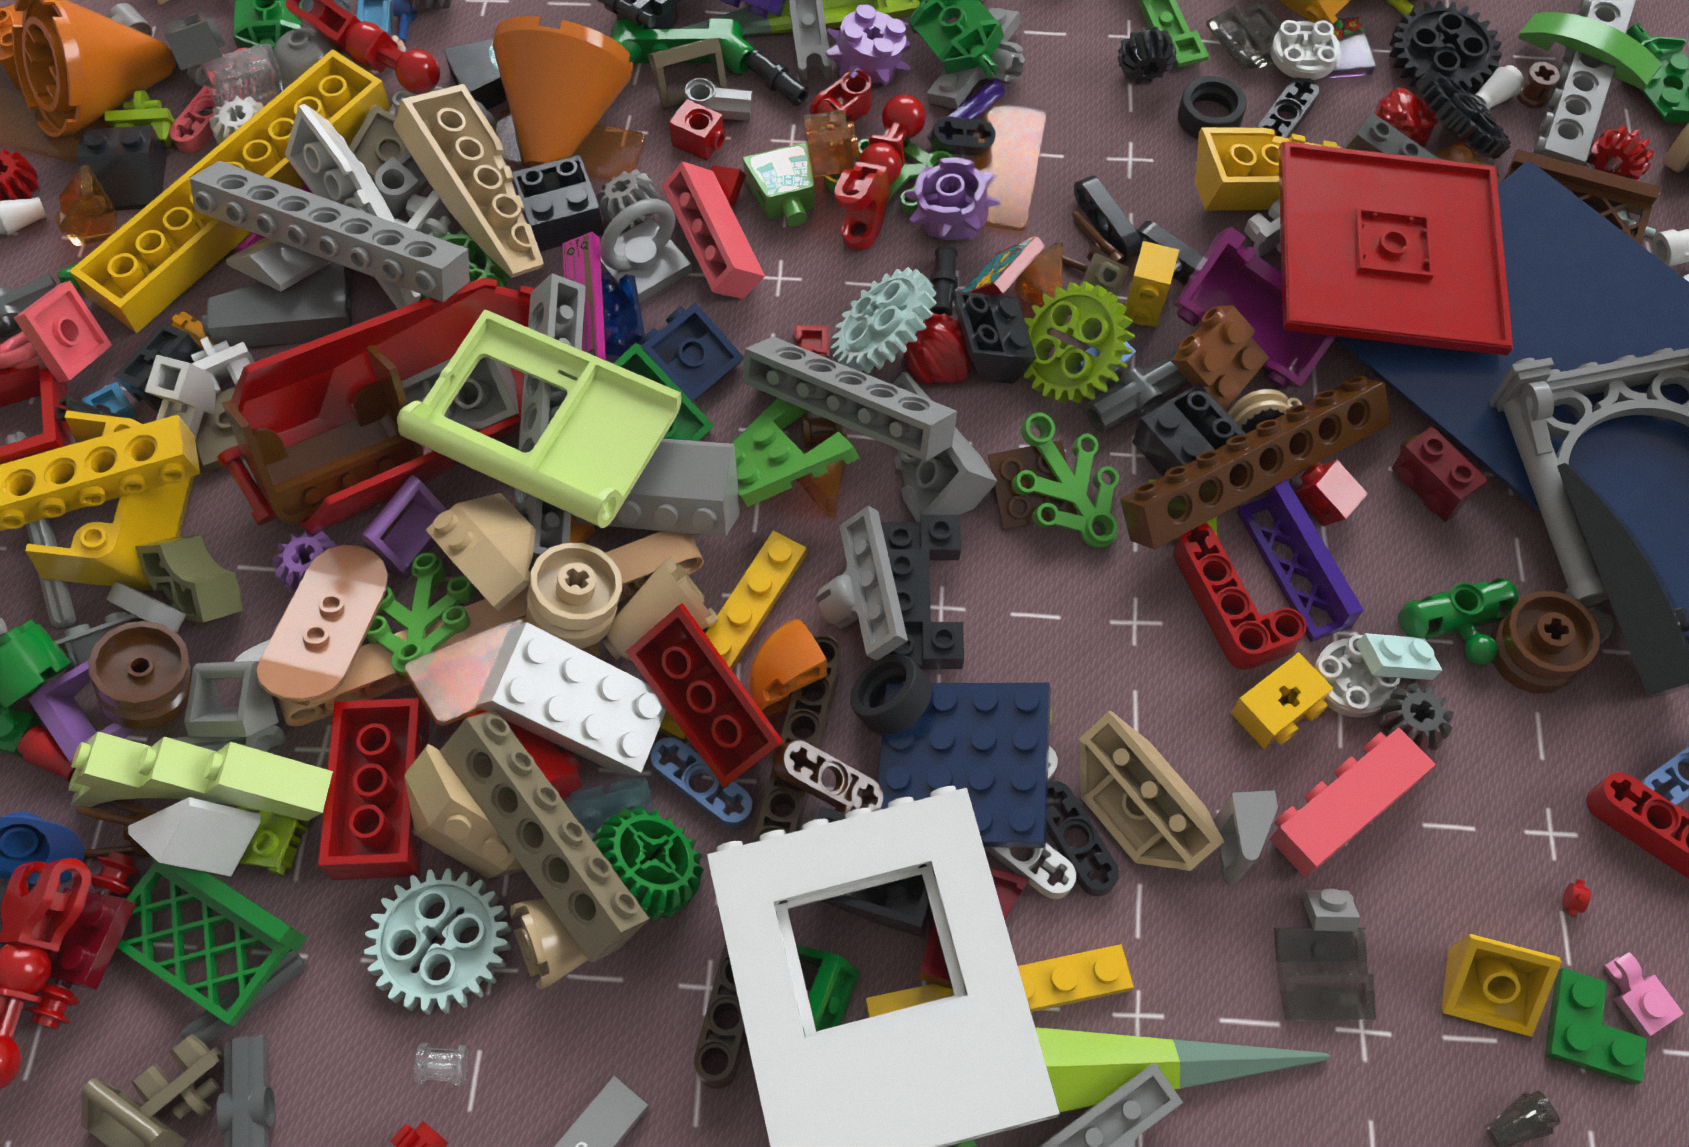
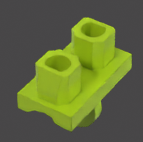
[105,90,177,147]

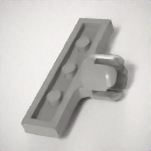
[927,8,1025,109]
[816,506,908,660]
[1039,1062,1184,1147]

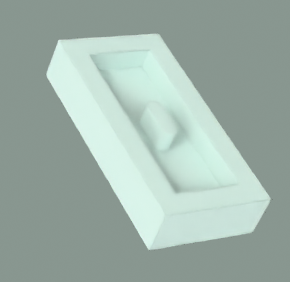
[1356,633,1443,680]

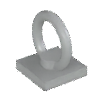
[600,198,692,307]

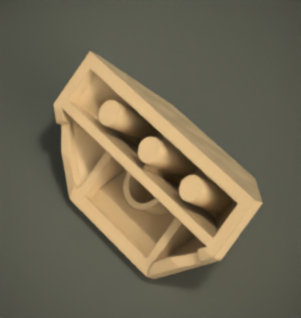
[426,493,536,611]
[1078,711,1225,871]
[404,744,525,879]

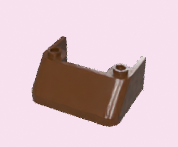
[222,345,424,523]

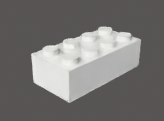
[475,622,667,775]

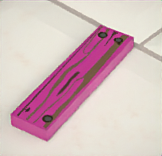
[562,232,606,361]

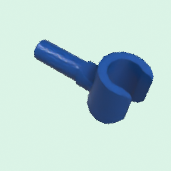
[393,0,417,43]

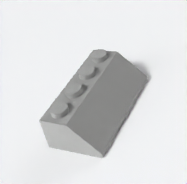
[576,439,740,537]

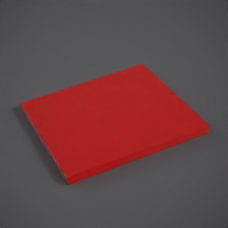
[1278,141,1513,356]

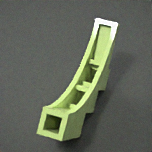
[69,732,333,821]

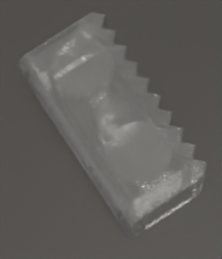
[201,43,283,107]

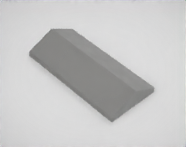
[226,237,332,292]

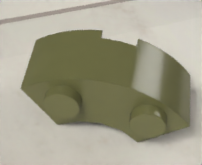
[136,535,243,623]

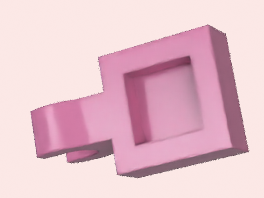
[1603,952,1684,1038]

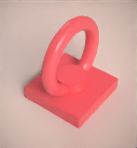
[0,281,113,384]

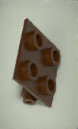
[988,440,1077,530]

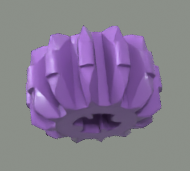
[272,530,338,594]

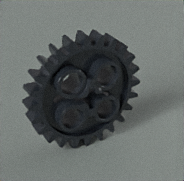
[1389,1,1502,92]
[1415,69,1511,160]

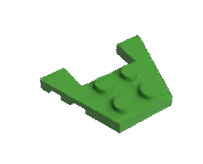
[731,398,860,507]

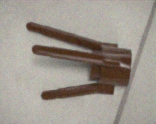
[1039,211,1125,273]
[76,799,159,859]

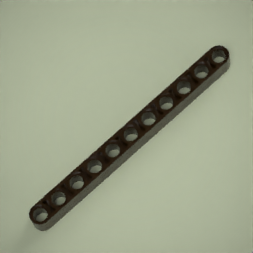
[694,635,841,1089]

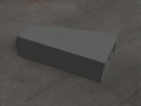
[202,262,352,347]

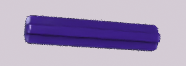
[927,80,1005,146]

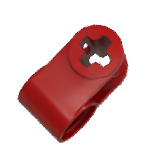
[809,70,872,135]

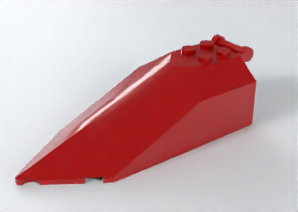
[217,277,607,534]

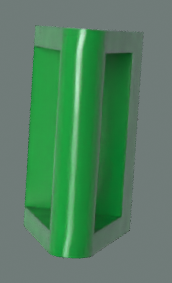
[796,944,860,1035]

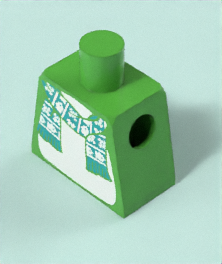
[743,142,815,227]

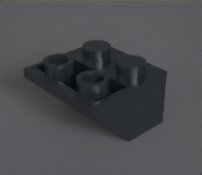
[512,154,604,252]
[951,291,1036,384]
[1132,383,1246,477]

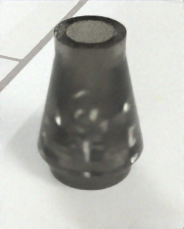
[1485,1090,1561,1147]

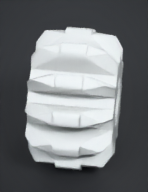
[209,95,264,144]

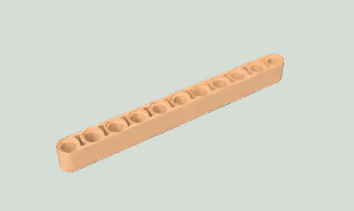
[277,531,704,727]

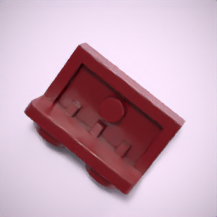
[1391,427,1487,522]

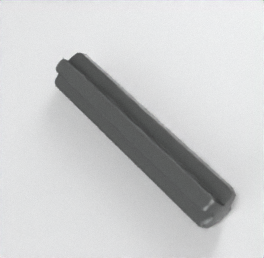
[180,949,305,1045]

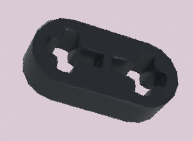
[929,116,996,156]

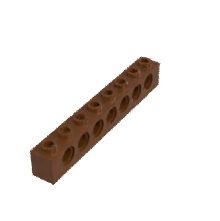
[1120,375,1392,550]

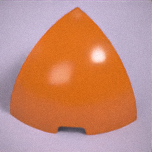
[747,618,827,719]

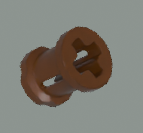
[1517,62,1560,108]
[801,414,842,448]

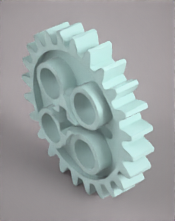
[831,267,936,374]
[364,868,511,1015]

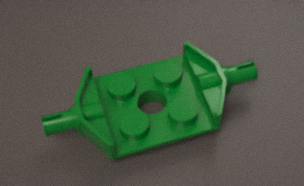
[233,0,303,74]
[909,0,1004,78]
[1626,23,1689,124]

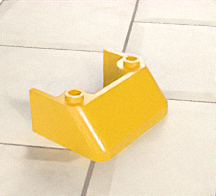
[25,411,195,590]

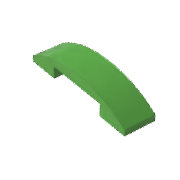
[1138,0,1209,68]
[1518,12,1662,90]

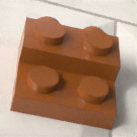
[1171,305,1269,411]

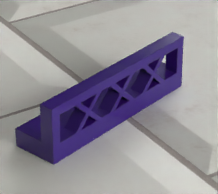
[1237,479,1363,642]

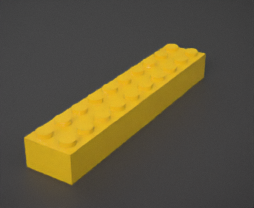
[70,49,391,333]

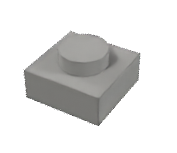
[1303,888,1360,932]

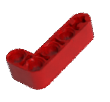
[1173,523,1307,670]
[1586,772,1689,879]

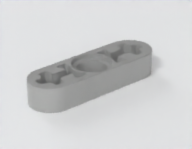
[106,581,186,632]

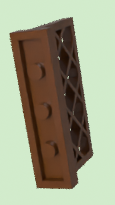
[1505,149,1661,245]

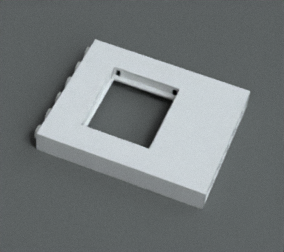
[707,786,1060,1147]

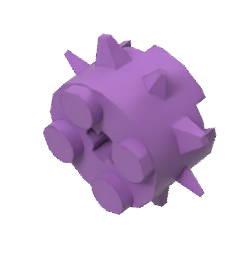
[826,4,911,86]
[904,157,1000,241]

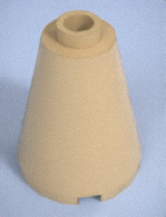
[603,556,718,662]
[510,898,588,989]

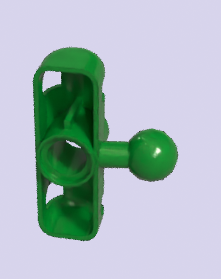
[1397,578,1519,665]

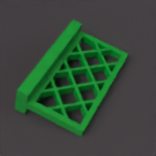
[117,855,307,1027]

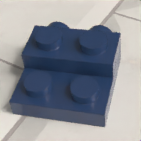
[638,302,744,402]

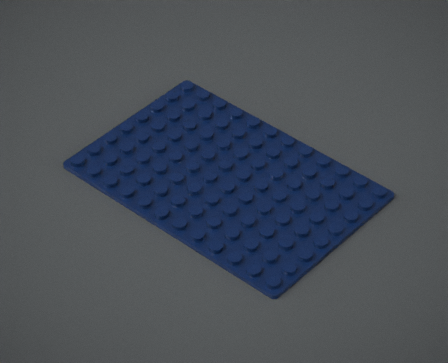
[1334,162,1689,634]

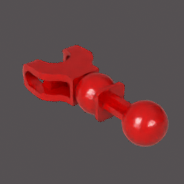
[286,0,441,94]
[835,94,926,250]
[0,858,91,1090]

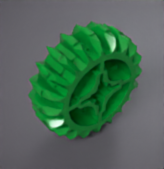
[592,806,704,922]

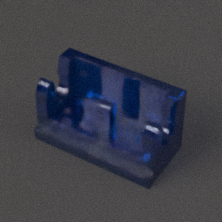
[601,273,645,357]

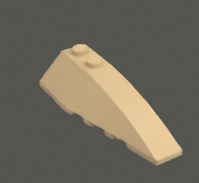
[393,84,544,278]

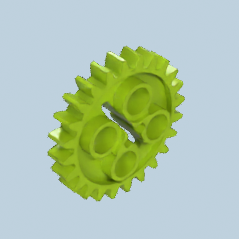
[1024,281,1135,404]

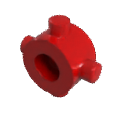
[1562,879,1591,917]

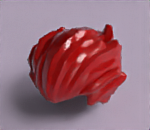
[1374,87,1438,148]
[903,313,972,385]

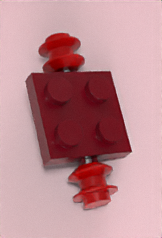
[24,852,140,1030]

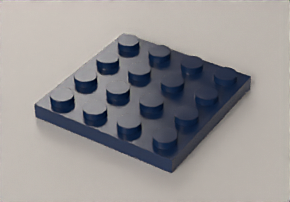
[878,682,1051,848]

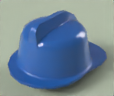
[0,812,85,884]

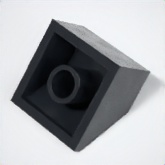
[77,125,167,212]

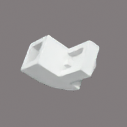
[145,355,216,439]

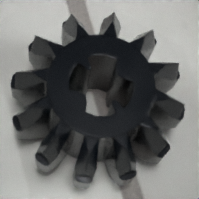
[1118,27,1177,83]

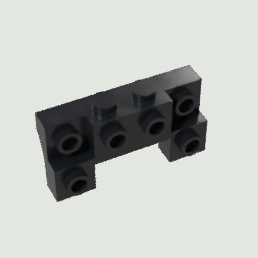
[881,514,964,670]

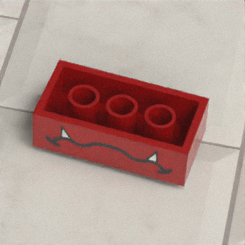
[318,698,430,880]

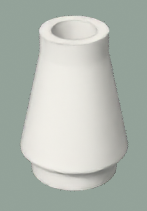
[1474,65,1524,109]
[0,197,47,236]

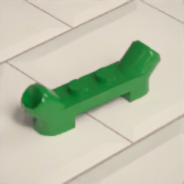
[611,19,754,75]

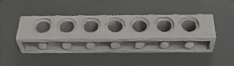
[1531,0,1636,166]
[189,161,470,302]
[514,273,586,573]

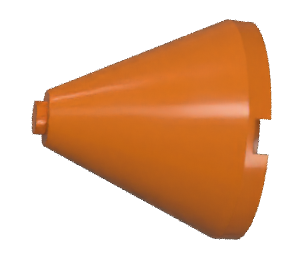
[12,0,176,137]
[492,16,633,168]

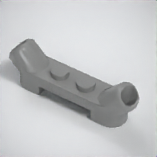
[374,100,497,219]

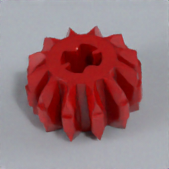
[1586,125,1654,180]
[0,149,39,201]

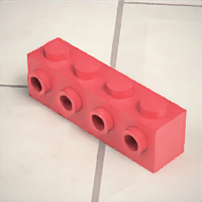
[661,161,765,300]
[1269,727,1436,879]

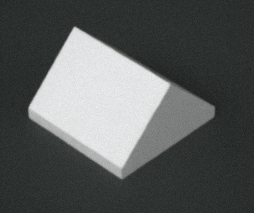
[128,797,261,876]

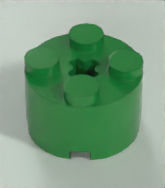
[0,619,72,714]

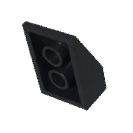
[817,807,935,937]

